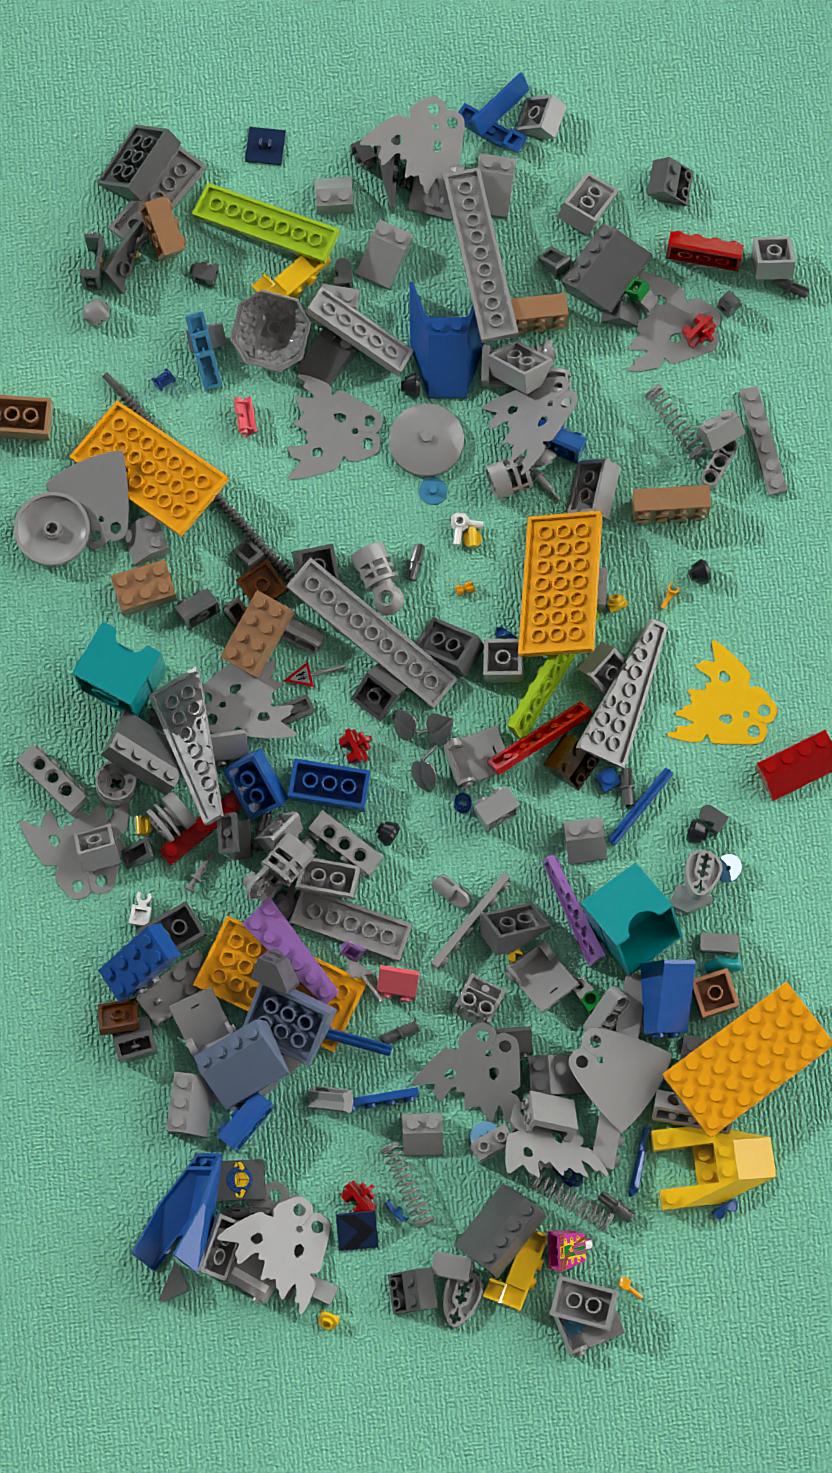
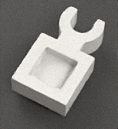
[129,892,152,927]

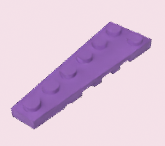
[542,854,605,967]
[242,897,339,1004]

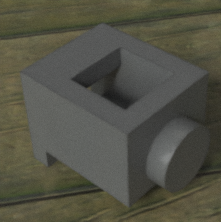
[350,140,377,170]
[189,262,219,288]

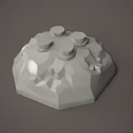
[230,290,312,372]

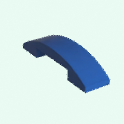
[455,103,528,153]

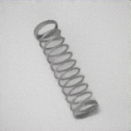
[645,385,707,460]
[380,1142,434,1228]
[531,1171,615,1233]

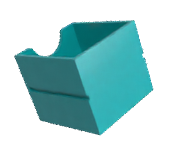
[72,621,167,718]
[581,863,683,976]

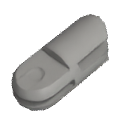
[432,874,471,908]

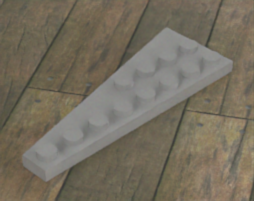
[576,619,668,768]
[149,667,224,826]

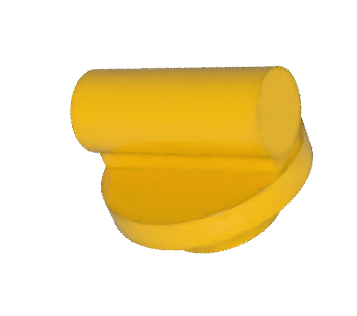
[463,527,482,548]
[607,594,628,613]
[135,815,153,836]
[506,948,523,964]
[318,1310,341,1330]

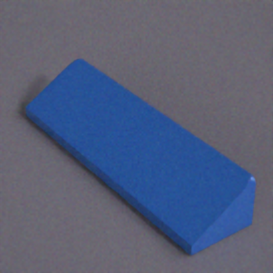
[471,72,529,136]

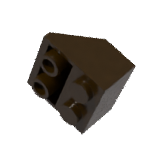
[543,734,600,791]

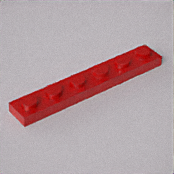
[487,701,592,775]
[158,790,243,866]

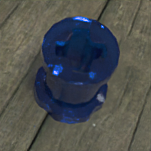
[151,368,176,392]
[454,793,472,813]

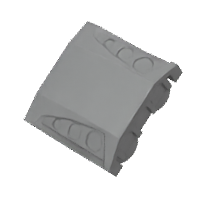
[453,973,507,1025]

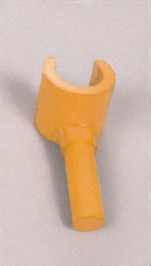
[660,583,680,609]
[618,1277,643,1300]

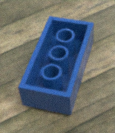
[288,758,371,813]
[98,923,181,1002]

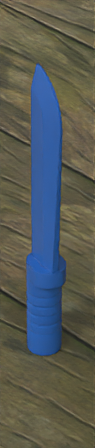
[628,1127,651,1197]

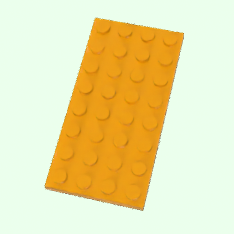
[69,400,230,537]
[518,510,602,657]
[193,915,367,1053]
[662,982,832,1138]

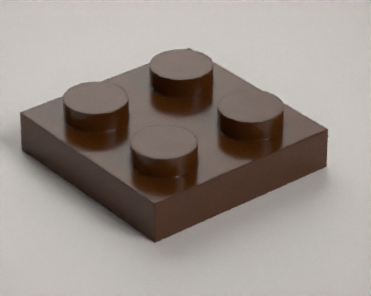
[236,559,289,602]
[98,998,139,1036]

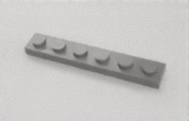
[739,386,788,496]
[431,872,510,970]

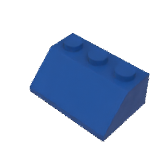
[538,417,587,464]
[222,748,288,820]
[218,1092,275,1153]

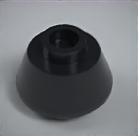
[401,373,420,399]
[688,559,711,584]
[686,818,709,843]
[376,821,400,846]

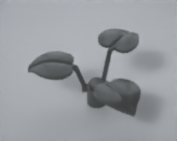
[393,710,454,792]

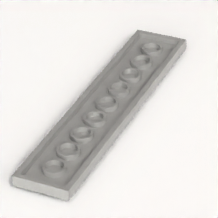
[443,167,519,343]
[286,557,458,709]

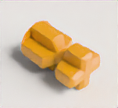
[455,581,475,596]

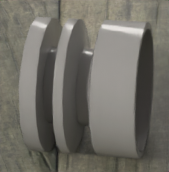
[96,761,136,806]
[146,791,196,843]

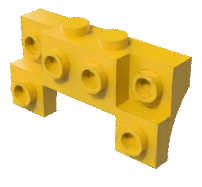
[251,253,331,299]
[483,1231,548,1311]

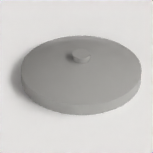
[389,404,464,478]
[14,492,90,567]

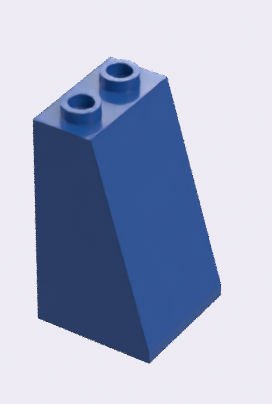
[640,960,696,1038]

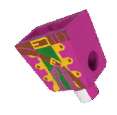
[547,1230,592,1272]

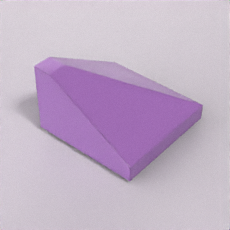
[340,941,366,962]

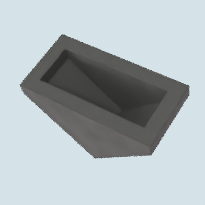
[538,246,571,279]
[601,300,640,327]
[233,539,265,570]
[223,596,247,628]
[121,837,155,869]
[159,1262,190,1302]

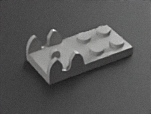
[134,950,205,1028]

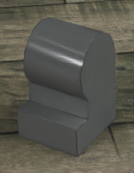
[334,258,353,288]
[717,290,742,318]
[699,805,729,836]

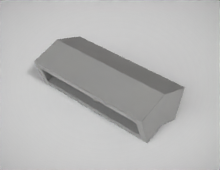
[281,618,325,654]
[307,1086,353,1113]

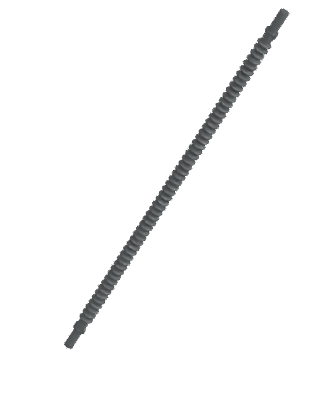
[102,372,339,633]

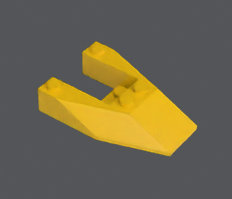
[650,1127,776,1212]

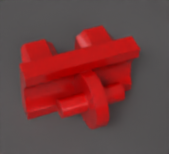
[682,313,716,349]
[338,728,373,764]
[340,1180,377,1212]

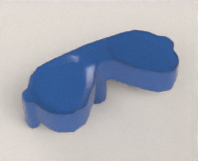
[495,627,518,639]
[385,1199,409,1223]
[711,1199,738,1219]

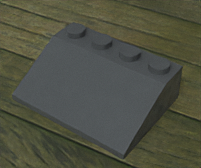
[96,124,181,201]
[561,223,652,313]
[101,709,182,796]
[454,1183,547,1279]

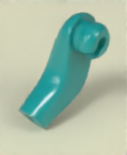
[704,957,743,973]

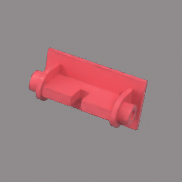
[233,396,257,438]

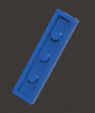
[351,1087,419,1112]

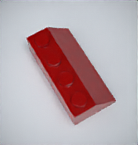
[665,231,744,272]
[755,730,832,801]

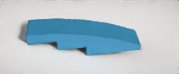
[185,310,222,391]

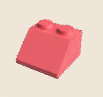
[377,965,419,1002]

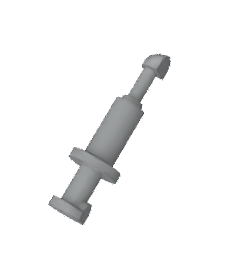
[529,465,560,502]
[185,852,216,892]

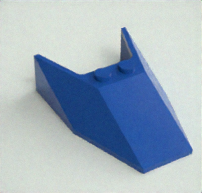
[410,282,485,398]
[131,1153,223,1273]

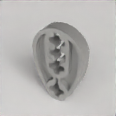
[684,850,723,901]
[443,1272,483,1327]

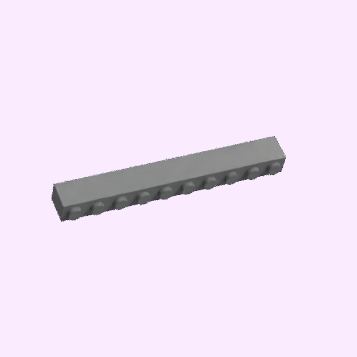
[589,974,644,1171]

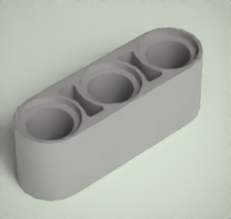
[700,440,738,490]
[583,986,630,1043]

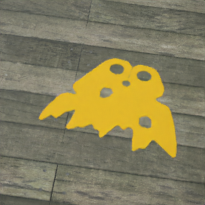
[667,640,778,745]

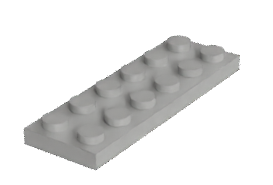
[108,146,207,251]
[305,286,414,376]
[290,890,413,962]

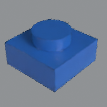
[595,766,621,793]

